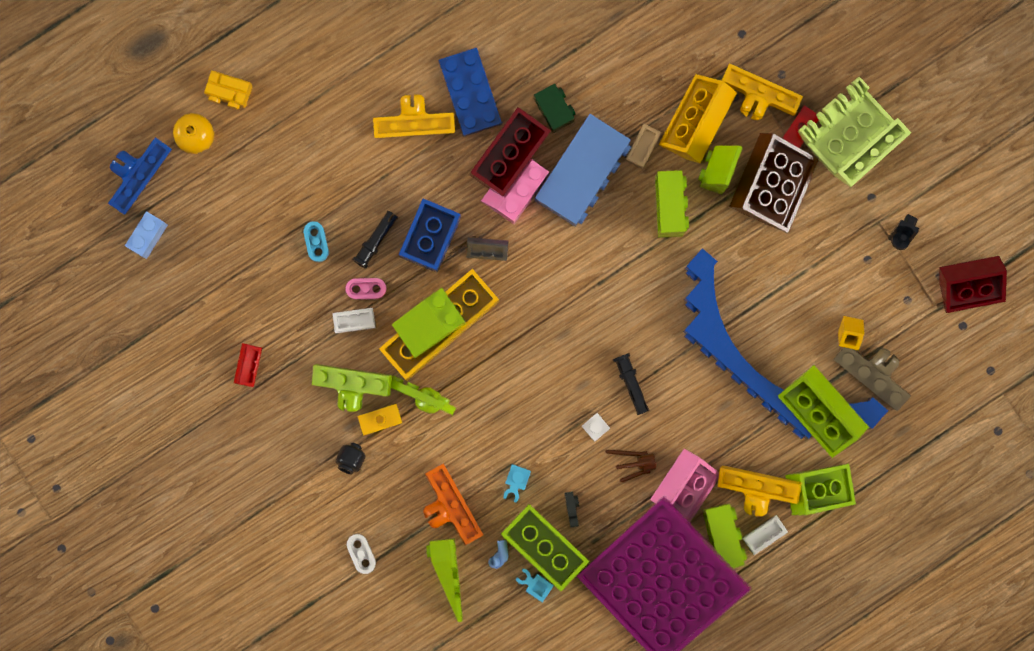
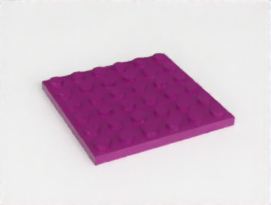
[577,496,751,651]

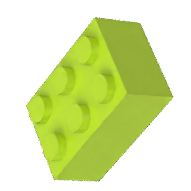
[655,170,689,238]
[702,504,747,568]

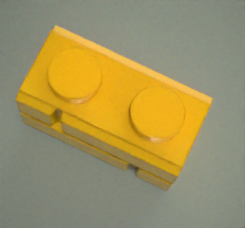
[204,71,252,110]

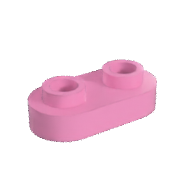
[345,278,387,300]

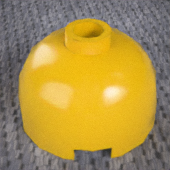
[173,113,215,154]

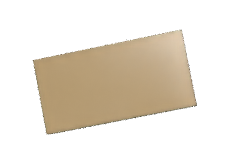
[625,124,662,169]

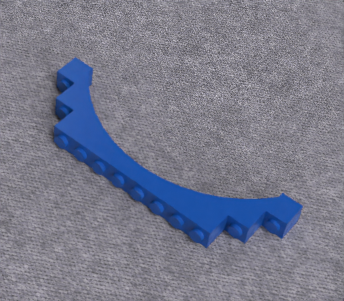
[683,248,888,439]

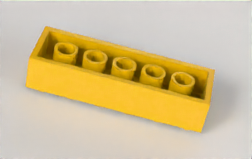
[379,269,499,381]

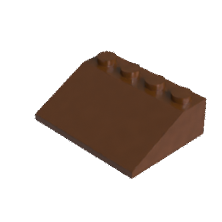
[729,133,819,233]

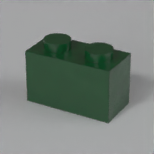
[534,83,576,133]

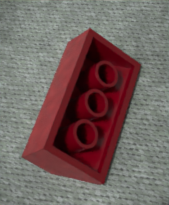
[470,107,551,197]

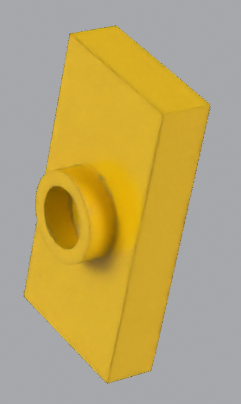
[357,404,403,436]

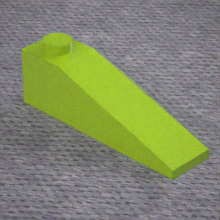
[426,538,463,622]

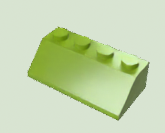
[778,365,869,458]

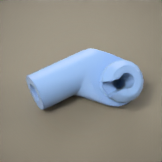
[488,540,509,569]

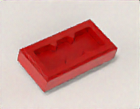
[782,105,818,148]
[234,343,262,388]

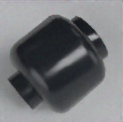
[336,443,366,475]

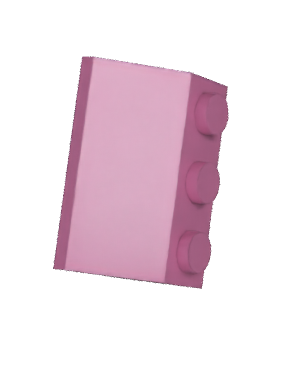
[481,159,549,224]
[650,449,719,523]

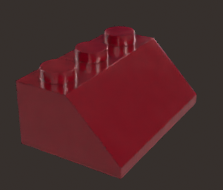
[939,256,1007,313]

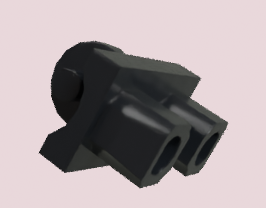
[888,214,920,250]

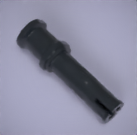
[352,210,398,269]
[612,353,650,415]

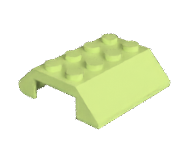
[798,77,911,187]

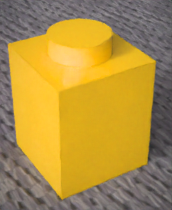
[838,316,864,350]

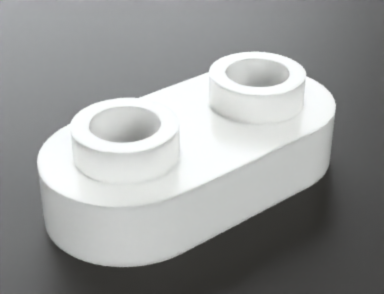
[347,534,376,574]

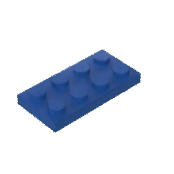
[439,47,502,137]

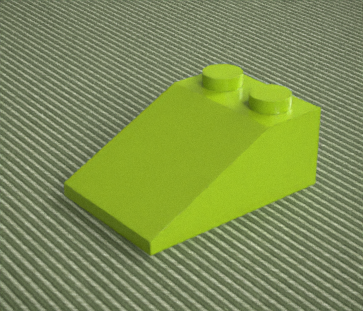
[698,146,743,195]
[392,288,466,358]
[785,464,856,515]

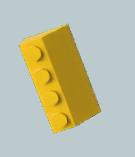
[659,74,737,163]

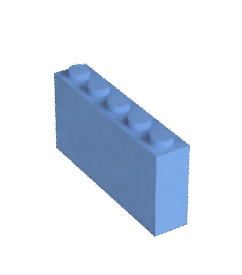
[535,114,631,227]

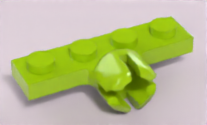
[312,364,392,412]
[391,375,456,415]

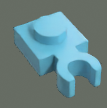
[503,464,531,503]
[516,568,554,603]

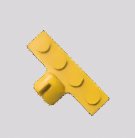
[722,63,803,120]
[373,94,455,138]
[718,465,802,516]

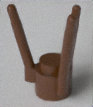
[605,450,656,482]

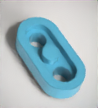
[304,221,329,262]

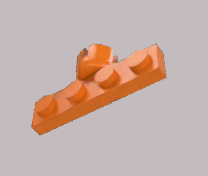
[423,463,483,545]

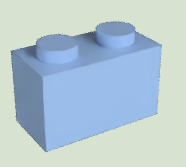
[125,211,168,259]

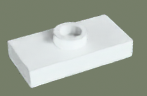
[332,308,376,334]
[742,515,788,555]

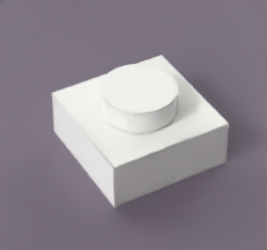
[581,413,610,442]

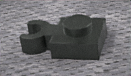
[564,492,580,528]

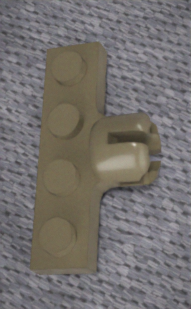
[834,347,911,412]

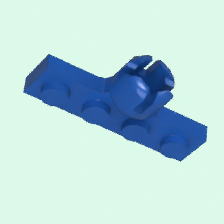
[108,137,172,215]

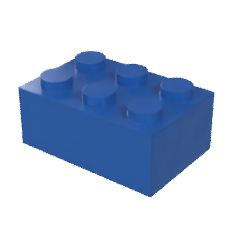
[399,199,461,273]

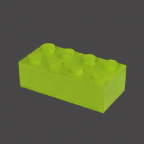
[501,504,589,591]

